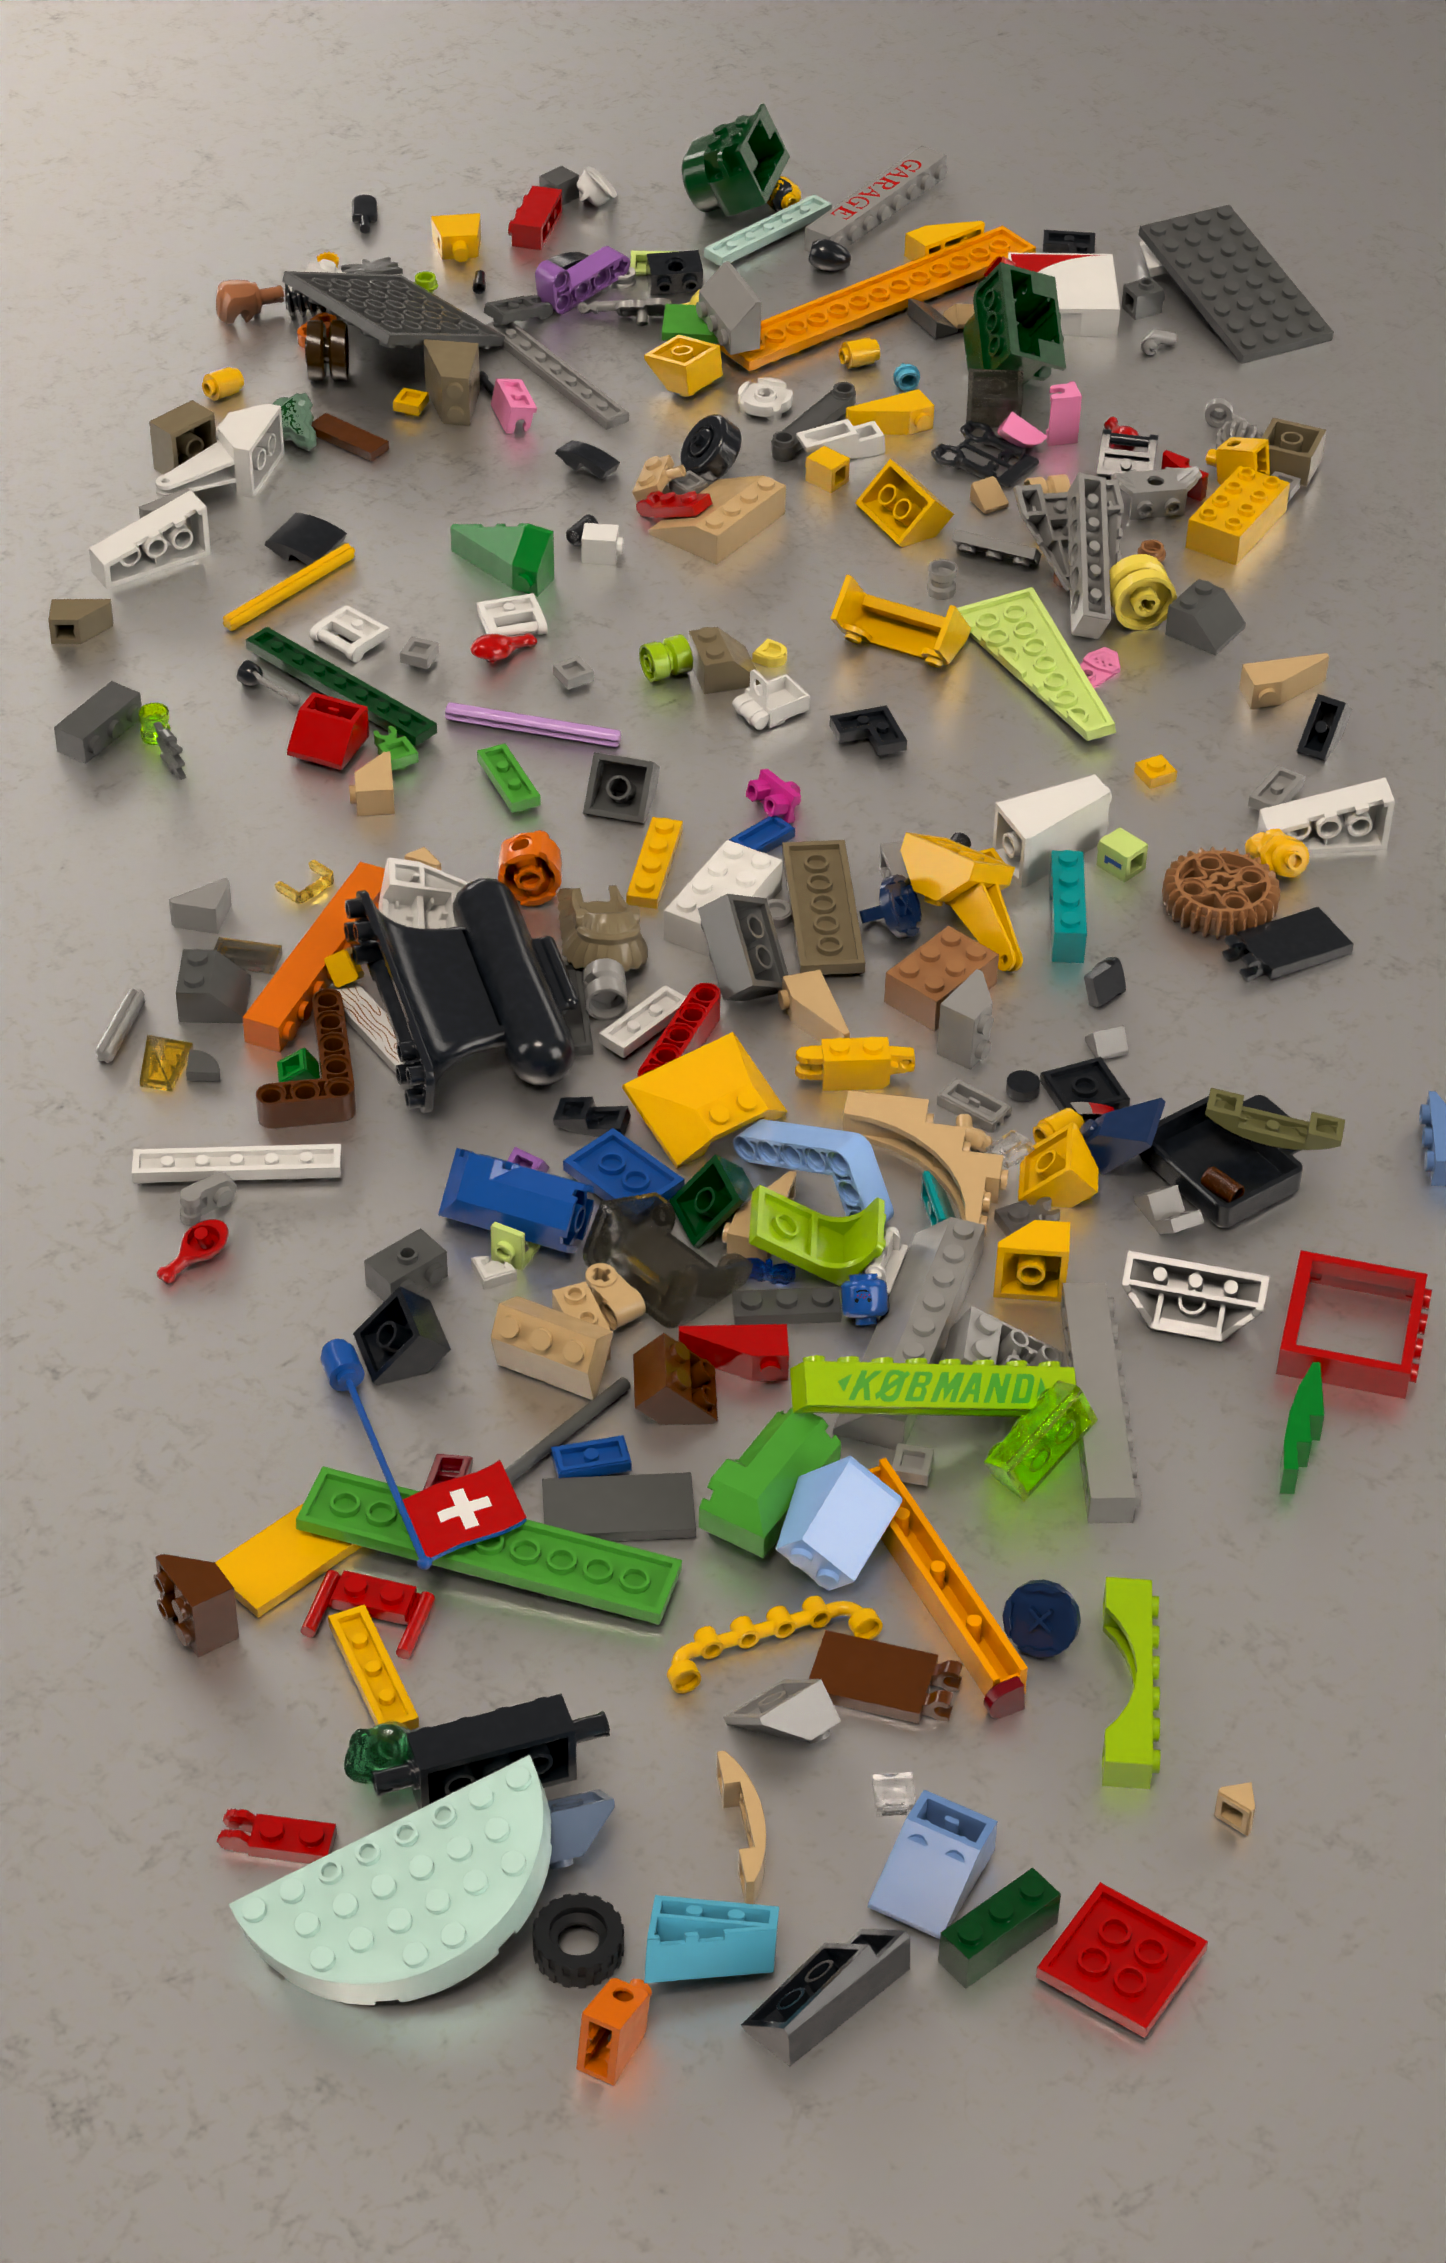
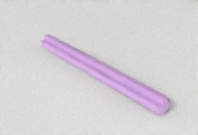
[445,702,621,748]

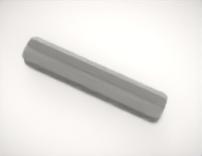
[95,989,145,1063]

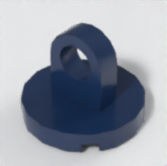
[859,874,922,939]
[1002,1579,1081,1658]

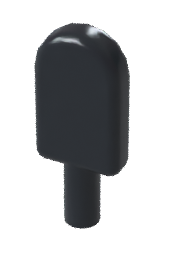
[351,194,378,234]

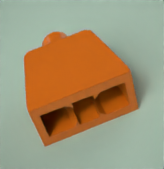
[576,1978,652,2086]

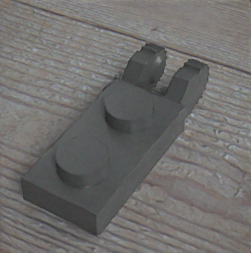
[484,295,554,325]

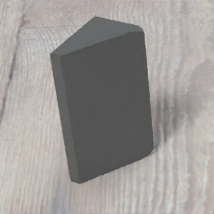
[907,298,958,339]

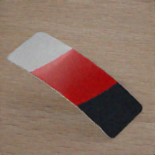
[1070,1102,1118,1115]

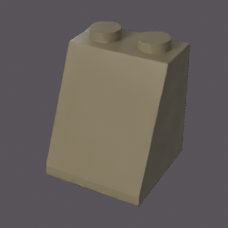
[424,339,480,426]

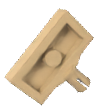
[632,455,686,501]

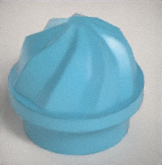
[893,363,920,391]

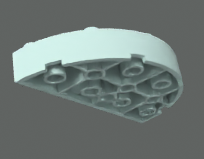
[229,1755,552,2005]

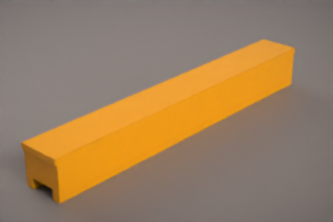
[868,1457,1028,1696]

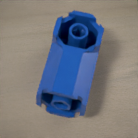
[438,1148,594,1254]

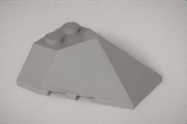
[1013,479,1124,592]

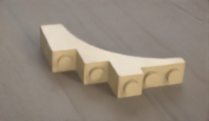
[843,1090,1009,1237]

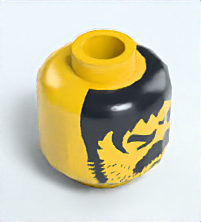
[767,176,801,212]

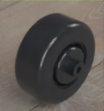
[680,414,742,481]

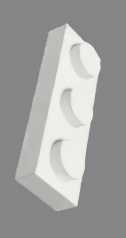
[599,985,686,1058]

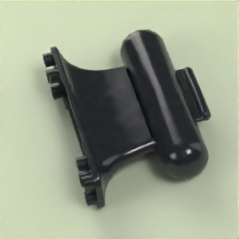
[344,878,579,1114]

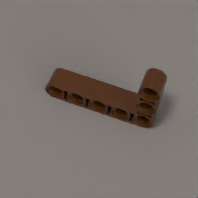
[256,988,356,1129]

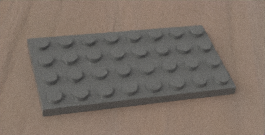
[1138,205,1334,364]

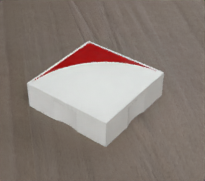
[1008,253,1120,337]

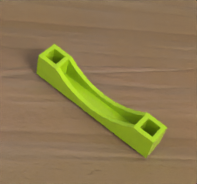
[1102,1577,1161,1789]

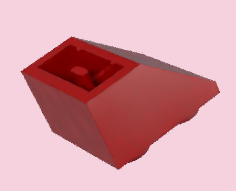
[287,692,369,770]

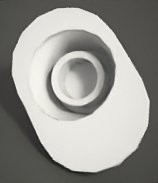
[576,166,617,207]

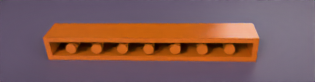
[242,862,385,1053]

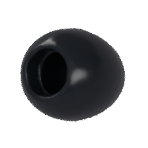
[808,239,851,272]

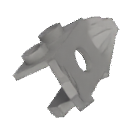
[1111,466,1202,520]

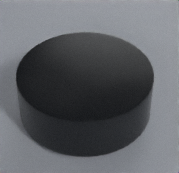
[1006,1070,1040,1101]

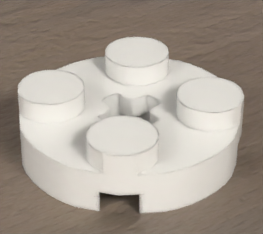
[738,377,793,420]

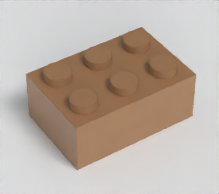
[884,926,999,1032]

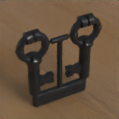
[931,420,1039,488]

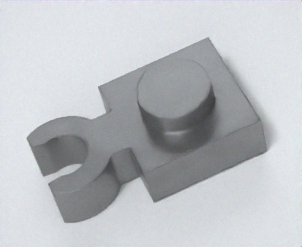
[994,1197,1060,1237]

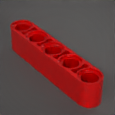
[637,983,721,1077]

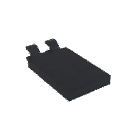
[1222,907,1354,981]

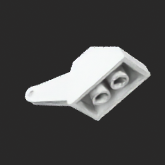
[155,403,284,498]

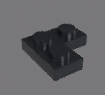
[1042,230,1095,254]
[829,705,907,756]

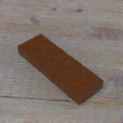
[311,413,389,461]

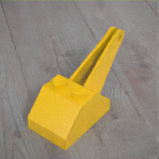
[900,832,1023,972]

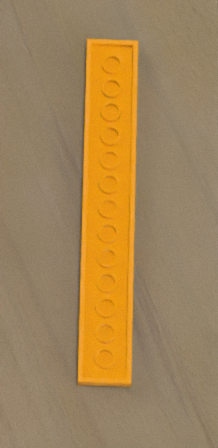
[717,225,1036,371]

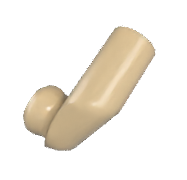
[956,1114,993,1153]

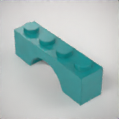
[1049,850,1087,963]

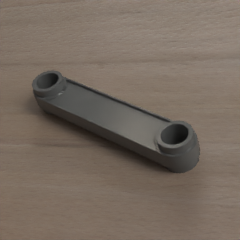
[771,382,856,462]

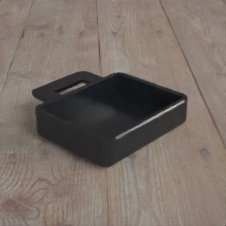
[1139,1095,1303,1228]

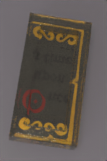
[214,937,282,975]

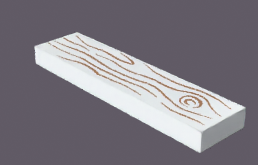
[335,981,405,1074]

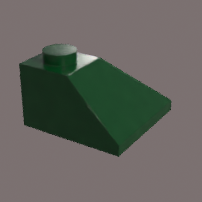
[669,1154,754,1249]

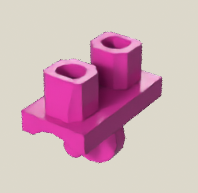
[746,769,801,823]

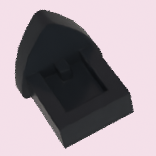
[1084,957,1126,1007]

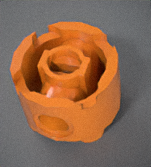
[498,830,562,906]

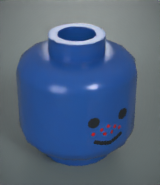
[841,1273,888,1325]

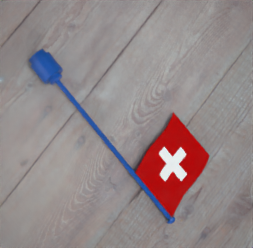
[320,1339,527,1570]

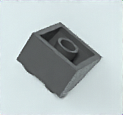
[1165,579,1246,656]
[583,752,660,824]
[176,949,251,1023]

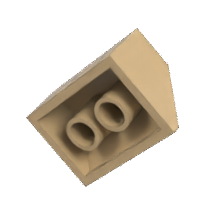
[490,1296,614,1400]

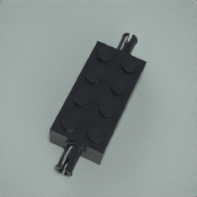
[371,1693,610,1809]

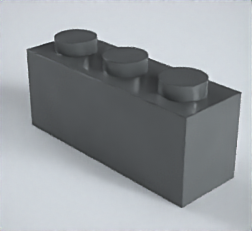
[54,681,143,764]

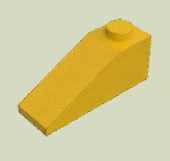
[904,221,985,261]
[846,389,934,435]

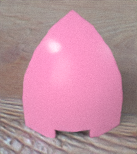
[997,411,1048,448]

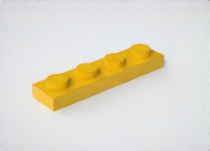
[626,817,683,909]
[328,1604,419,1740]

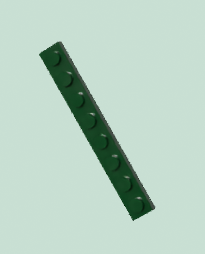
[245,627,437,747]

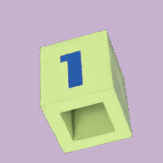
[1096,827,1148,882]

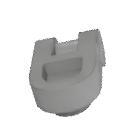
[180,1172,237,1225]

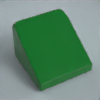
[277,1047,320,1082]

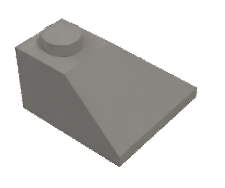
[723,1679,841,1744]

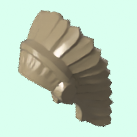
[557,885,648,972]

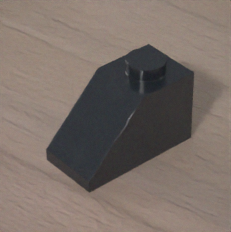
[1296,694,1352,761]

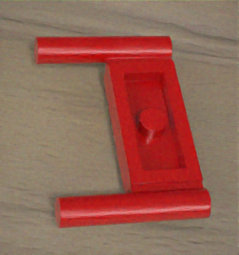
[300,1570,435,1659]

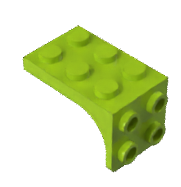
[749,1184,886,1287]

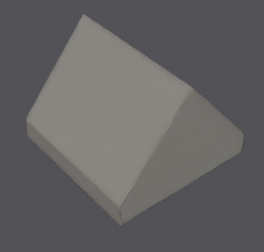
[1085,1025,1129,1060]

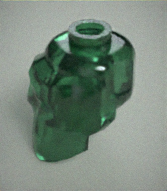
[344,1720,411,1785]

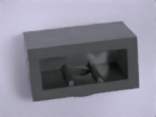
[364,1228,448,1301]

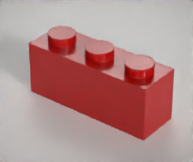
[508,186,562,251]

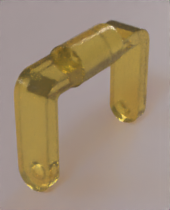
[275,860,334,904]

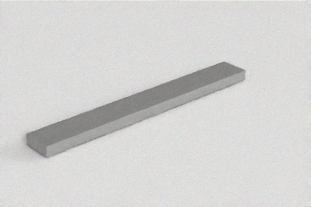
[486,322,629,430]

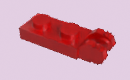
[636,491,713,518]
[216,1808,337,1864]

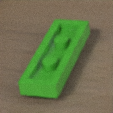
[477,743,541,813]

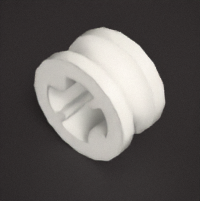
[613,267,636,288]

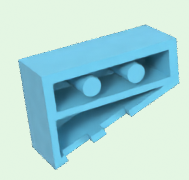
[644,1895,779,1983]

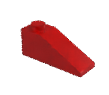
[678,1324,789,1381]

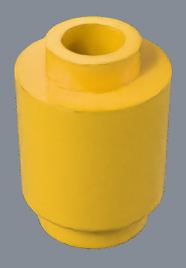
[838,337,880,369]
[202,367,244,401]
[1033,1108,1084,1144]

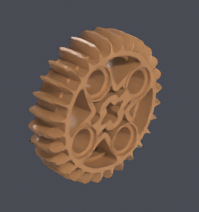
[1162,846,1280,939]

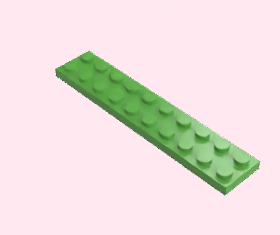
[296,1466,682,1625]

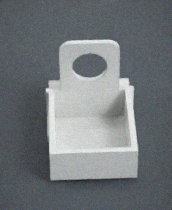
[732,669,810,730]

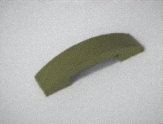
[1205,1088,1345,1150]

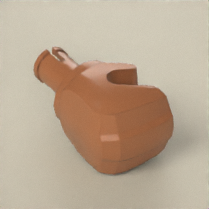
[216,280,284,324]

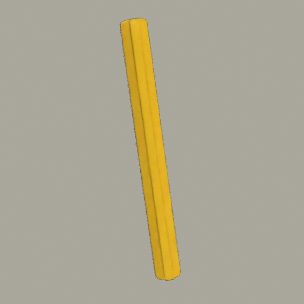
[223,543,355,631]

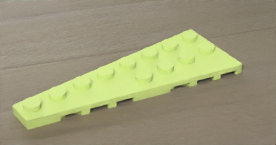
[957,587,1116,741]

